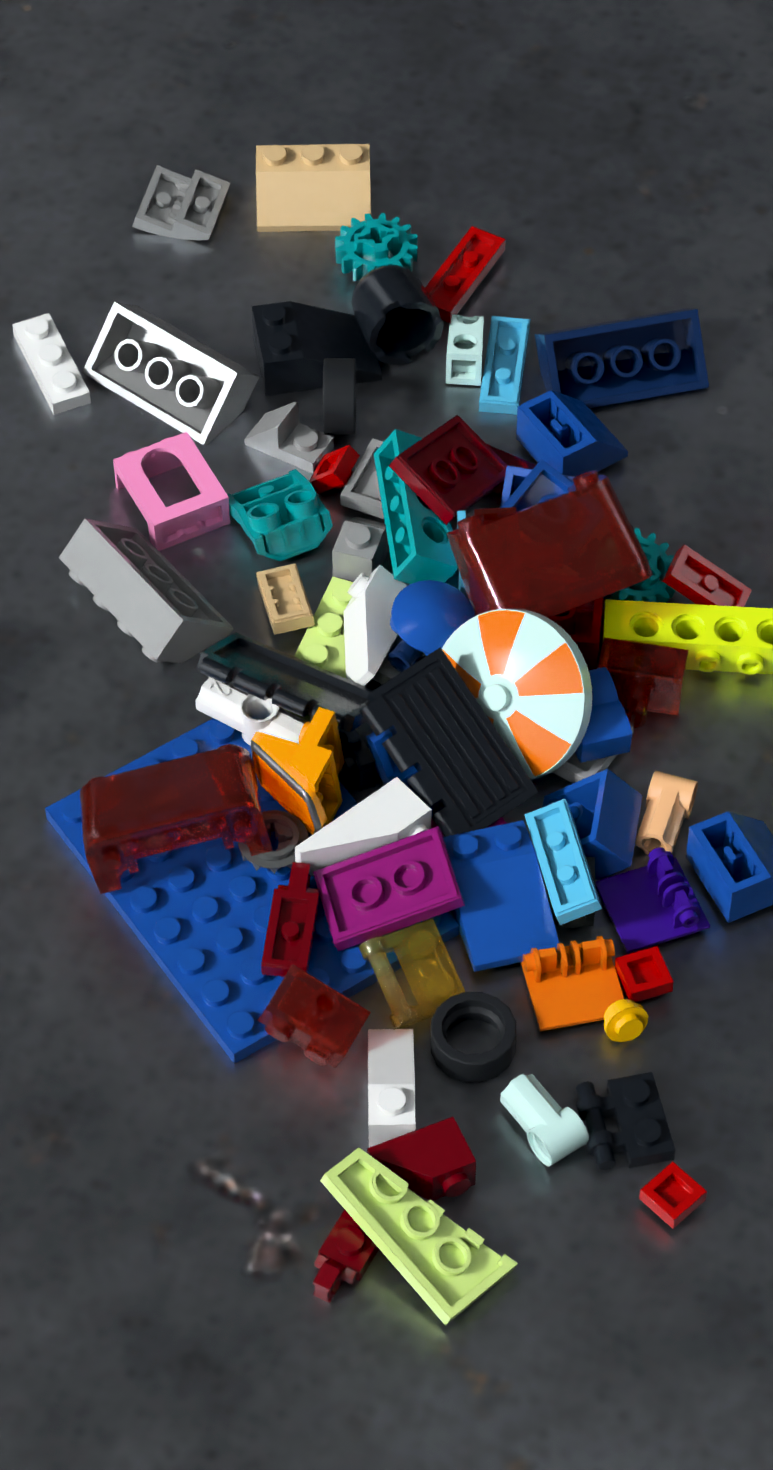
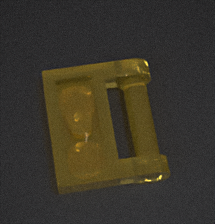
[359,918,465,1030]

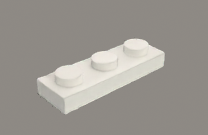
[12,313,91,415]

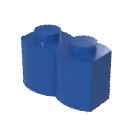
[575,667,633,763]

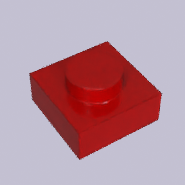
[309,445,360,494]
[614,946,674,1002]
[639,1161,707,1229]

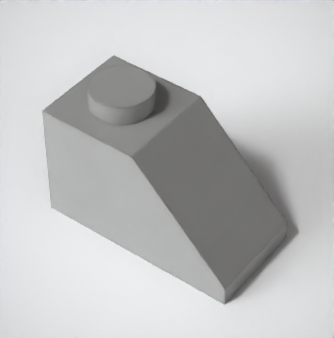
[332,517,389,582]

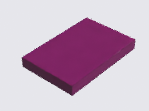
[313,826,465,951]

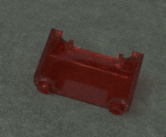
[446,470,653,618]
[80,744,273,894]

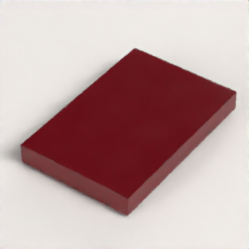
[389,415,507,525]

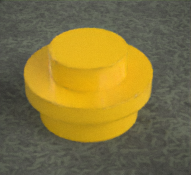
[604,999,648,1042]

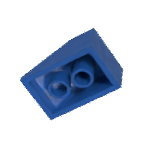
[443,820,559,972]

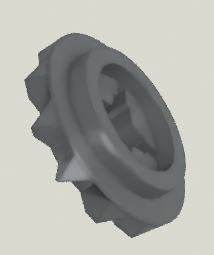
[238,810,308,874]

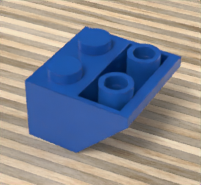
[516,390,628,478]
[686,811,773,923]

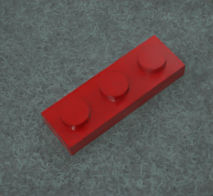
[425,226,506,323]

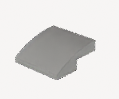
[132,165,231,240]

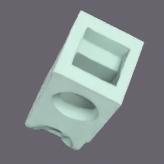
[446,314,484,386]

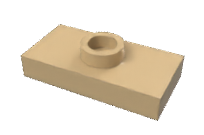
[256,563,315,635]

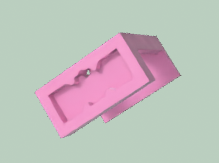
[113,432,230,551]

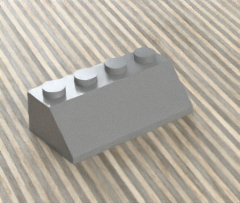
[82,302,260,445]
[59,518,234,664]

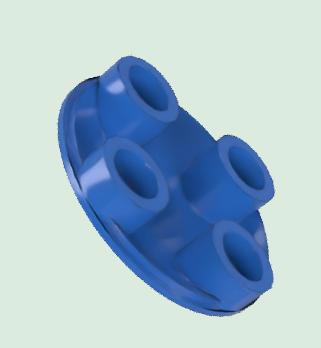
[390,580,475,656]

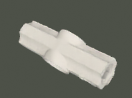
[196,677,307,746]

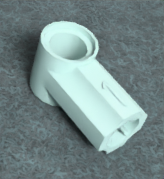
[500,1074,589,1166]

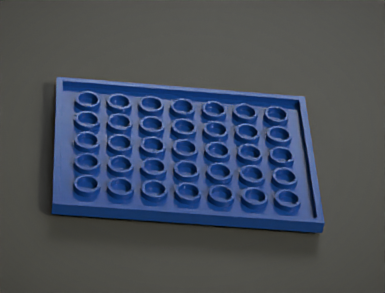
[45,718,459,1064]

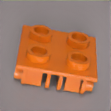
[521,936,624,1032]

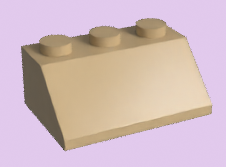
[256,144,371,232]

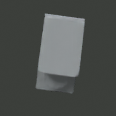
[244,402,334,474]

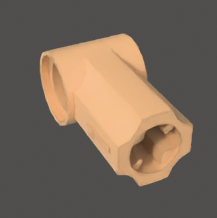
[636,770,698,855]

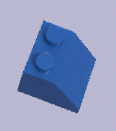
[534,769,643,880]

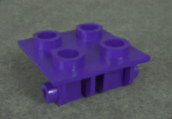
[595,847,710,954]

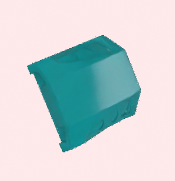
[227,469,333,561]

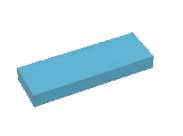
[479,316,531,415]
[524,799,602,925]

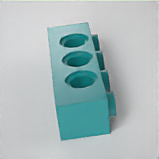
[374,429,459,584]

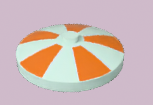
[442,609,592,780]

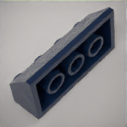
[535,308,709,408]

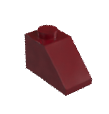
[367,1116,476,1201]

